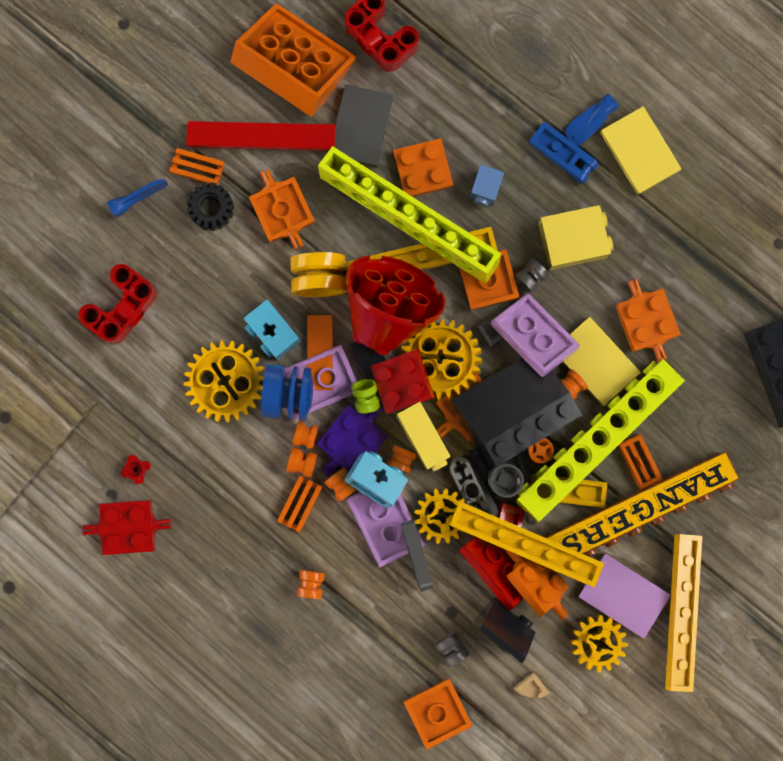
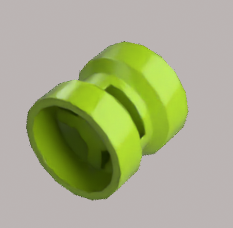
[351,379,381,414]

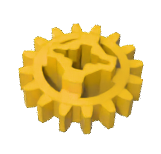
[414,488,465,544]
[570,614,628,672]

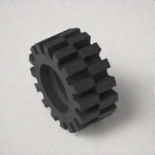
[187,182,234,231]

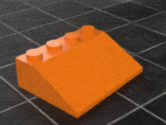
[230,3,357,117]

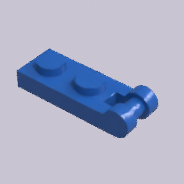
[528,122,599,185]

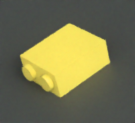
[538,205,613,271]
[397,402,451,472]

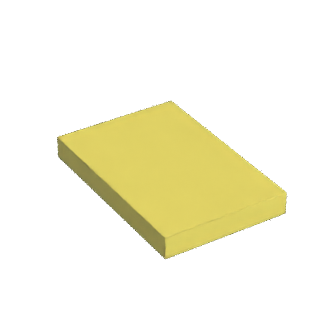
[600,106,682,195]
[562,317,641,407]

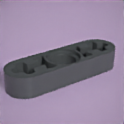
[450,455,498,517]
[401,520,433,592]

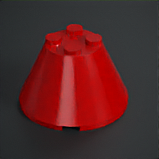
[346,255,445,355]

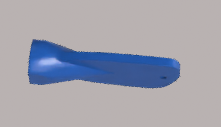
[565,94,619,147]
[107,179,168,218]

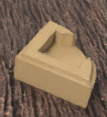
[513,672,550,698]

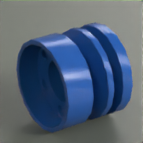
[261,364,314,422]

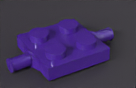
[317,405,388,477]

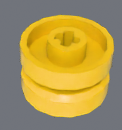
[290,252,347,297]

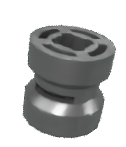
[514,258,549,294]
[435,631,470,667]

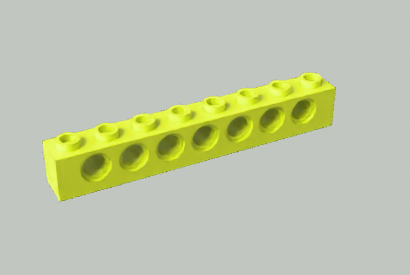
[318,146,502,284]
[515,359,685,523]

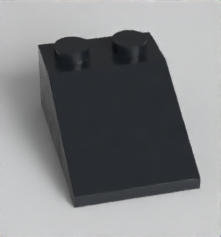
[474,598,536,663]

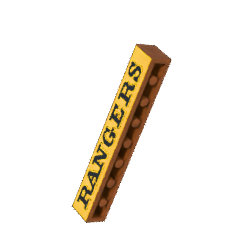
[543,451,740,556]

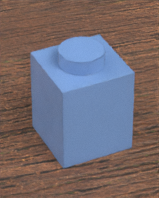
[470,165,504,207]

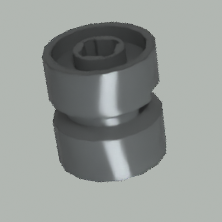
[487,463,524,498]

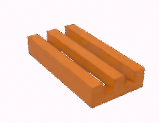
[169,148,225,186]
[617,434,663,491]
[277,476,322,533]

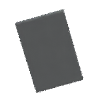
[335,84,393,168]

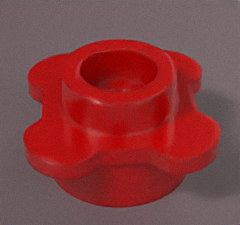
[121,455,151,484]

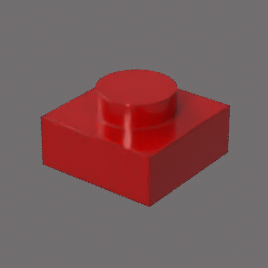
[497,503,525,527]

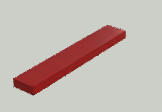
[186,121,336,151]

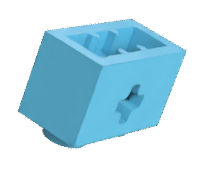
[243,300,301,360]
[344,451,409,509]

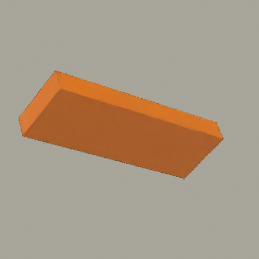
[307,315,333,390]

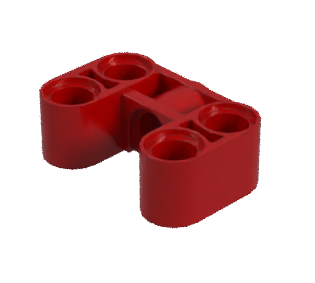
[345,0,419,72]
[78,264,157,345]

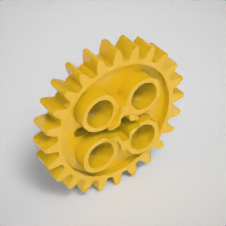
[402,319,483,401]
[183,340,265,423]

